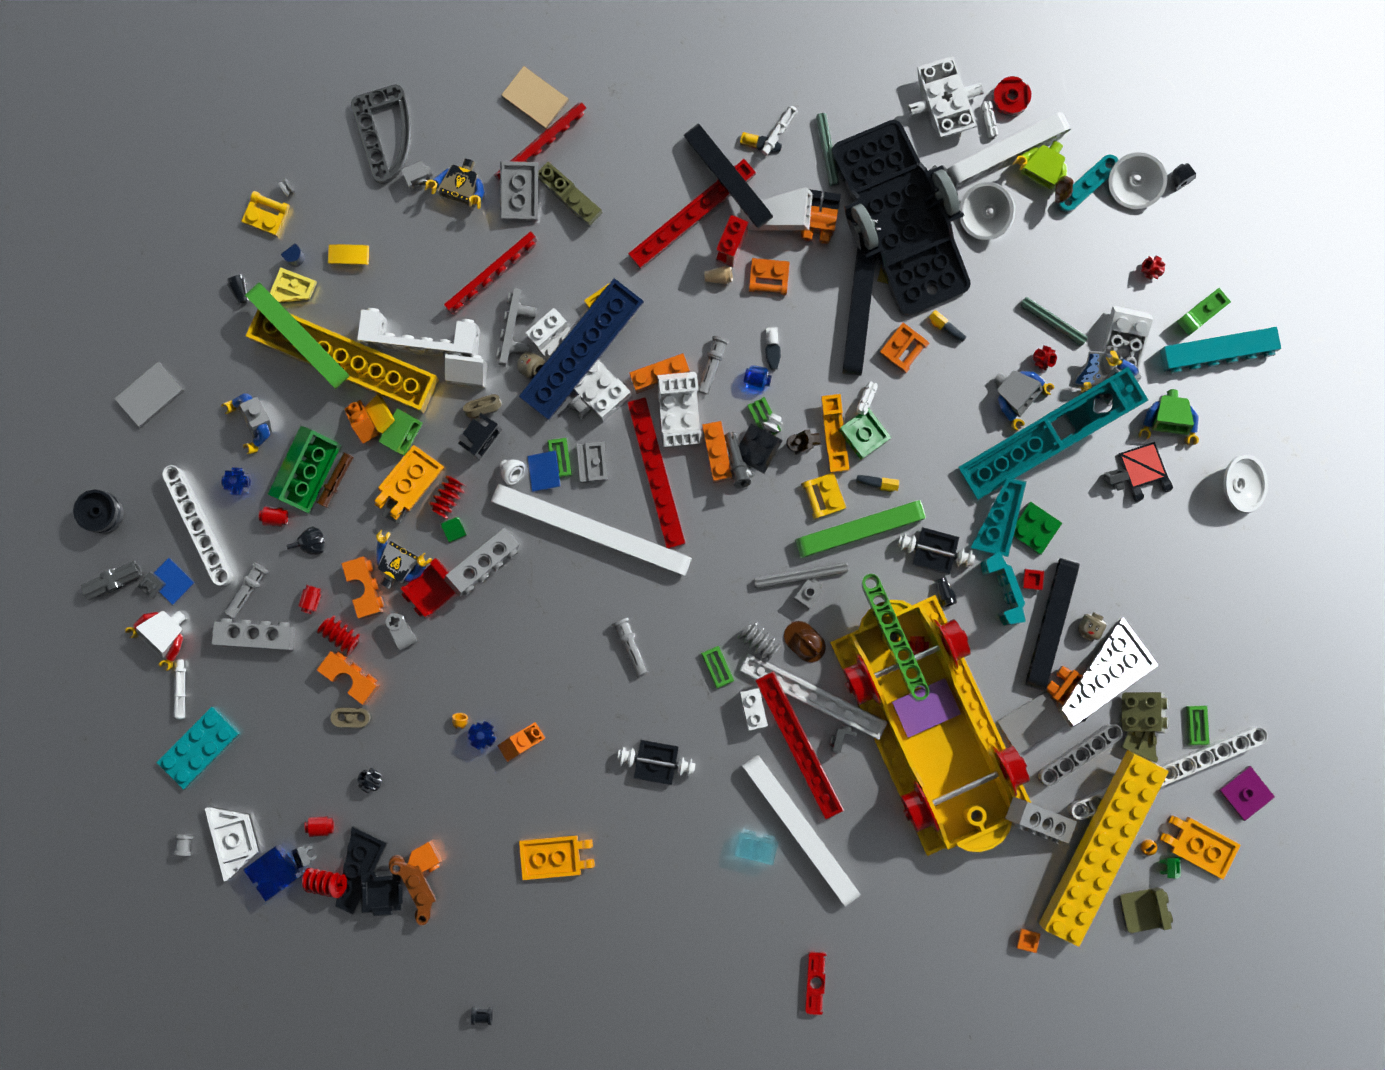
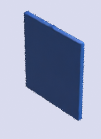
[527,451,561,492]
[154,558,194,605]

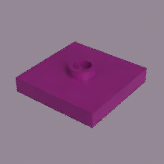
[1219,766,1275,821]

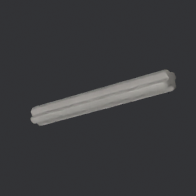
[754,562,848,588]

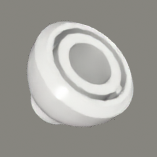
[500,459,525,485]

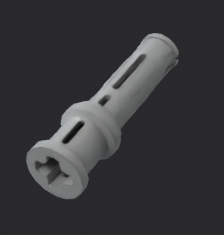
[698,336,729,394]
[224,562,269,618]
[612,618,648,676]

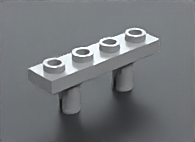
[496,288,537,366]

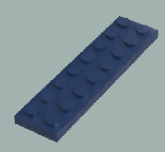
[519,278,644,421]

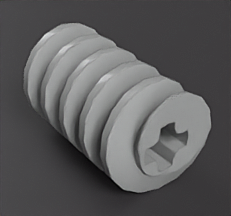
[737,622,781,663]

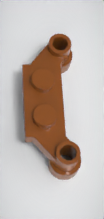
[389,855,436,925]

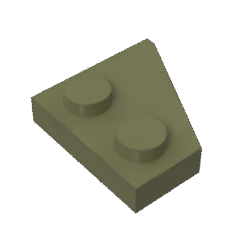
[1121,731,1158,763]

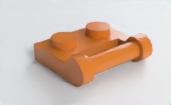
[749,258,790,295]
[880,322,929,373]

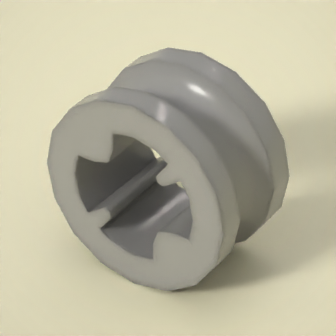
[278,178,295,197]

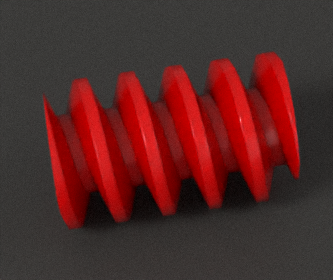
[429,476,467,519]
[317,615,360,656]
[302,868,347,898]

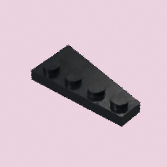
[335,826,388,915]

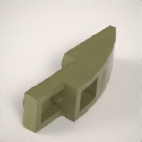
[538,162,603,226]

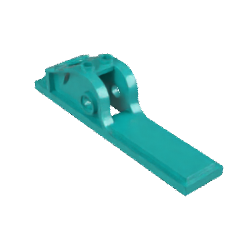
[958,367,1148,500]

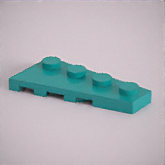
[970,477,1027,557]

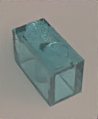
[735,829,778,865]

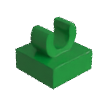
[1159,857,1181,879]

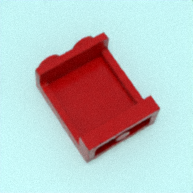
[716,215,749,268]
[401,558,456,618]

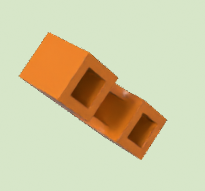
[629,353,690,394]
[702,421,732,483]
[341,556,385,619]
[317,651,380,705]

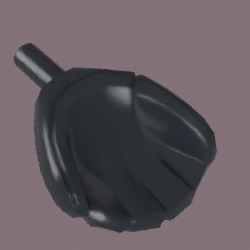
[286,526,325,555]

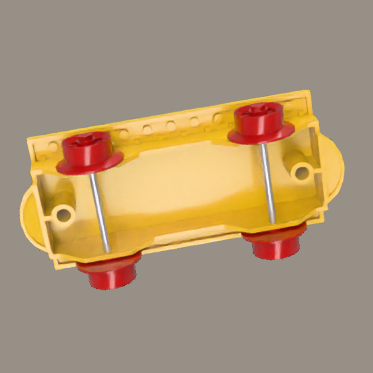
[830,595,1031,856]

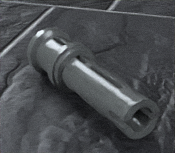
[724,432,751,488]

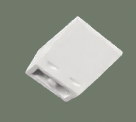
[1102,306,1153,369]

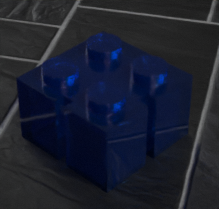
[243,844,303,902]

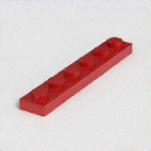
[494,102,586,181]
[444,231,537,314]

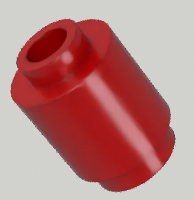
[259,506,288,527]
[298,585,322,614]
[305,816,334,837]

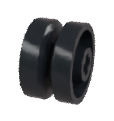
[73,489,124,534]

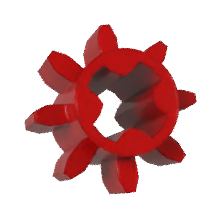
[1141,255,1166,280]
[1033,345,1057,370]
[908,636,929,655]

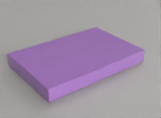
[892,678,961,737]

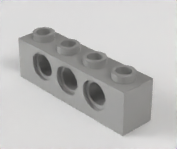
[444,528,520,597]
[212,618,295,650]
[1005,796,1077,844]

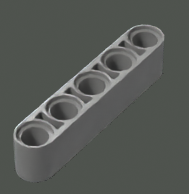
[1038,724,1123,786]

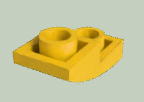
[328,244,369,265]

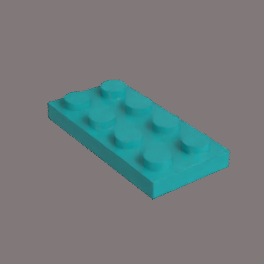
[156,707,241,790]

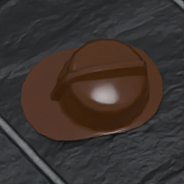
[784,621,826,663]

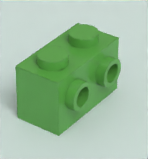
[379,408,423,456]

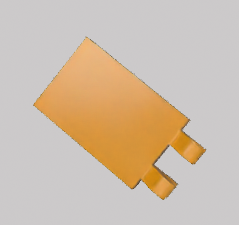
[374,445,444,520]
[1159,815,1241,880]
[519,835,595,880]

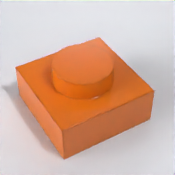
[1016,928,1041,953]

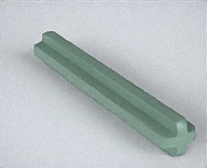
[816,113,839,186]
[1021,297,1088,346]

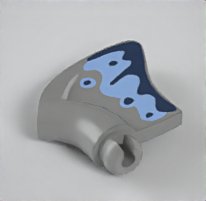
[1074,346,1116,385]

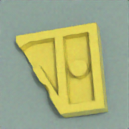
[270,267,317,303]

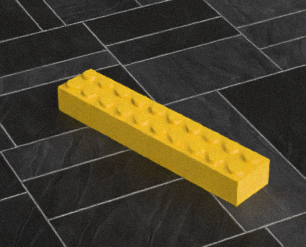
[246,309,439,414]
[1039,750,1169,947]

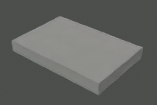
[500,161,538,220]
[115,362,184,428]
[997,691,1067,754]

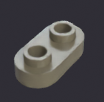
[463,394,502,418]
[331,708,371,728]

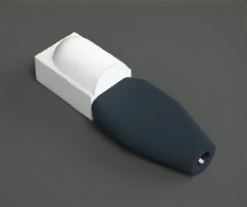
[765,327,781,370]

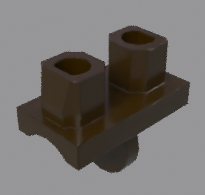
[786,429,821,455]

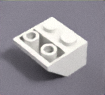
[445,352,488,388]

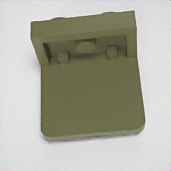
[1122,692,1169,734]
[1120,887,1173,933]

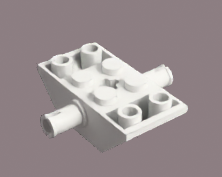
[908,56,984,138]

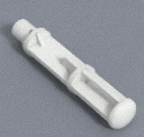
[761,106,797,156]
[173,660,186,720]

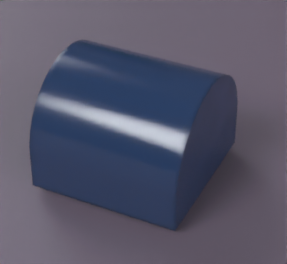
[281,244,305,267]

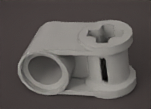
[386,613,417,651]

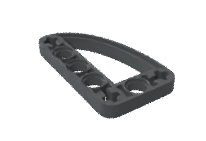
[351,84,411,184]

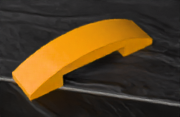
[821,394,850,472]

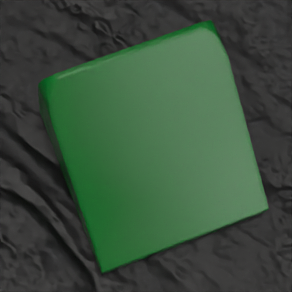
[441,517,467,543]

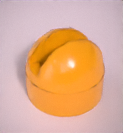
[452,713,468,729]
[1140,839,1157,856]

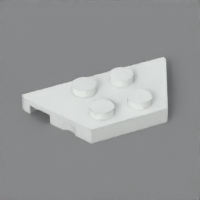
[205,807,259,881]

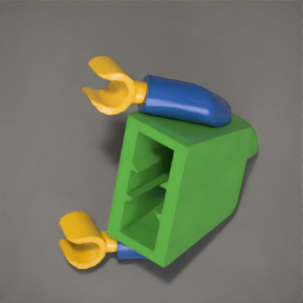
[1138,389,1199,445]

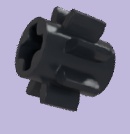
[357,768,382,794]

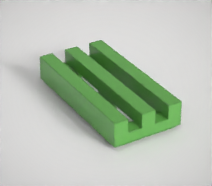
[747,397,781,435]
[547,438,572,477]
[701,646,734,688]
[1186,706,1210,745]

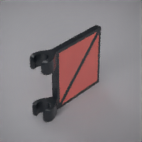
[1118,442,1173,502]

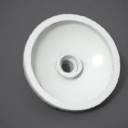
[1109,152,1167,209]
[960,182,1015,240]
[1223,455,1268,512]

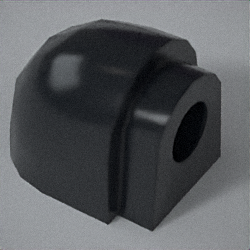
[1171,163,1196,190]

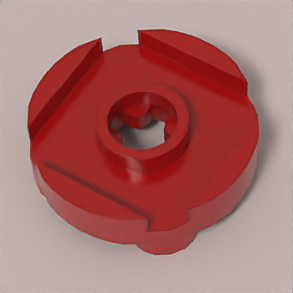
[993,76,1032,115]

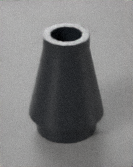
[227,274,249,304]
[935,577,957,607]

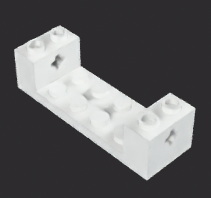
[357,308,481,357]
[526,308,632,422]

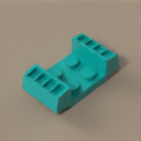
[980,552,1026,626]

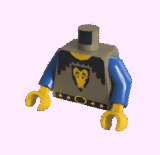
[425,158,485,209]

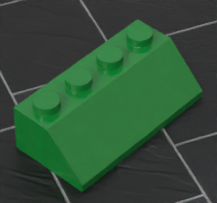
[268,426,342,513]

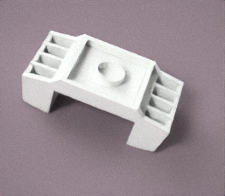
[657,372,702,447]

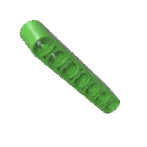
[245,282,350,389]
[795,500,926,558]
[861,574,929,702]

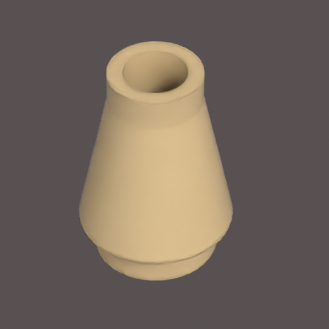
[704,266,733,284]

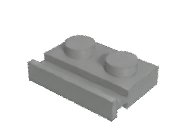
[577,441,608,482]

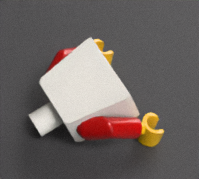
[125,611,186,671]

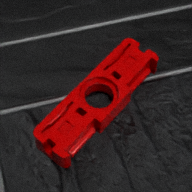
[805,951,827,1015]

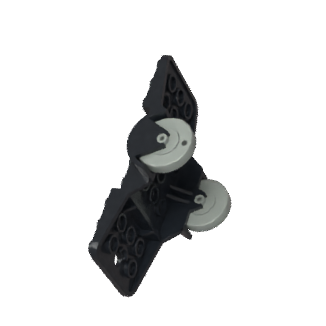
[832,120,971,316]

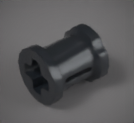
[471,1007,493,1025]

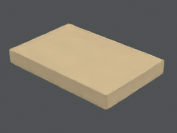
[501,66,569,130]

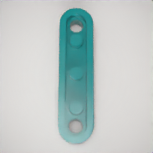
[1058,154,1118,212]

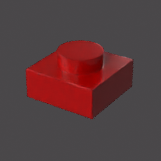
[1022,569,1044,591]

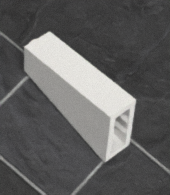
[737,188,813,230]

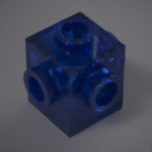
[221,467,251,495]
[468,721,497,750]

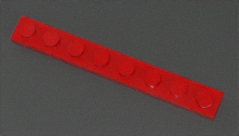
[628,159,756,269]
[627,397,685,549]
[755,671,844,819]

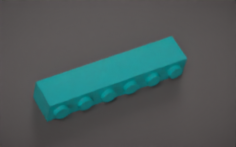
[1160,326,1282,374]

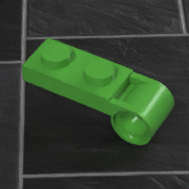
[1176,288,1231,336]

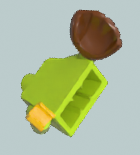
[1013,141,1074,203]

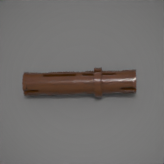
[316,452,354,508]

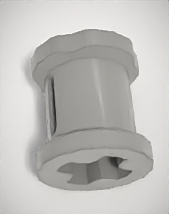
[567,395,592,420]
[173,834,193,856]

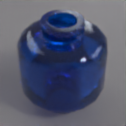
[743,365,772,391]

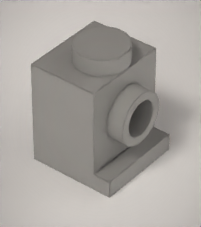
[401,161,433,192]
[794,579,823,610]

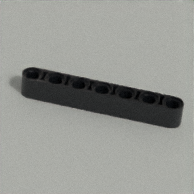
[684,123,773,229]
[842,248,877,376]
[1025,558,1080,691]

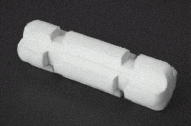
[981,101,998,138]
[857,382,877,415]

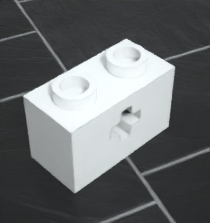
[740,688,768,730]

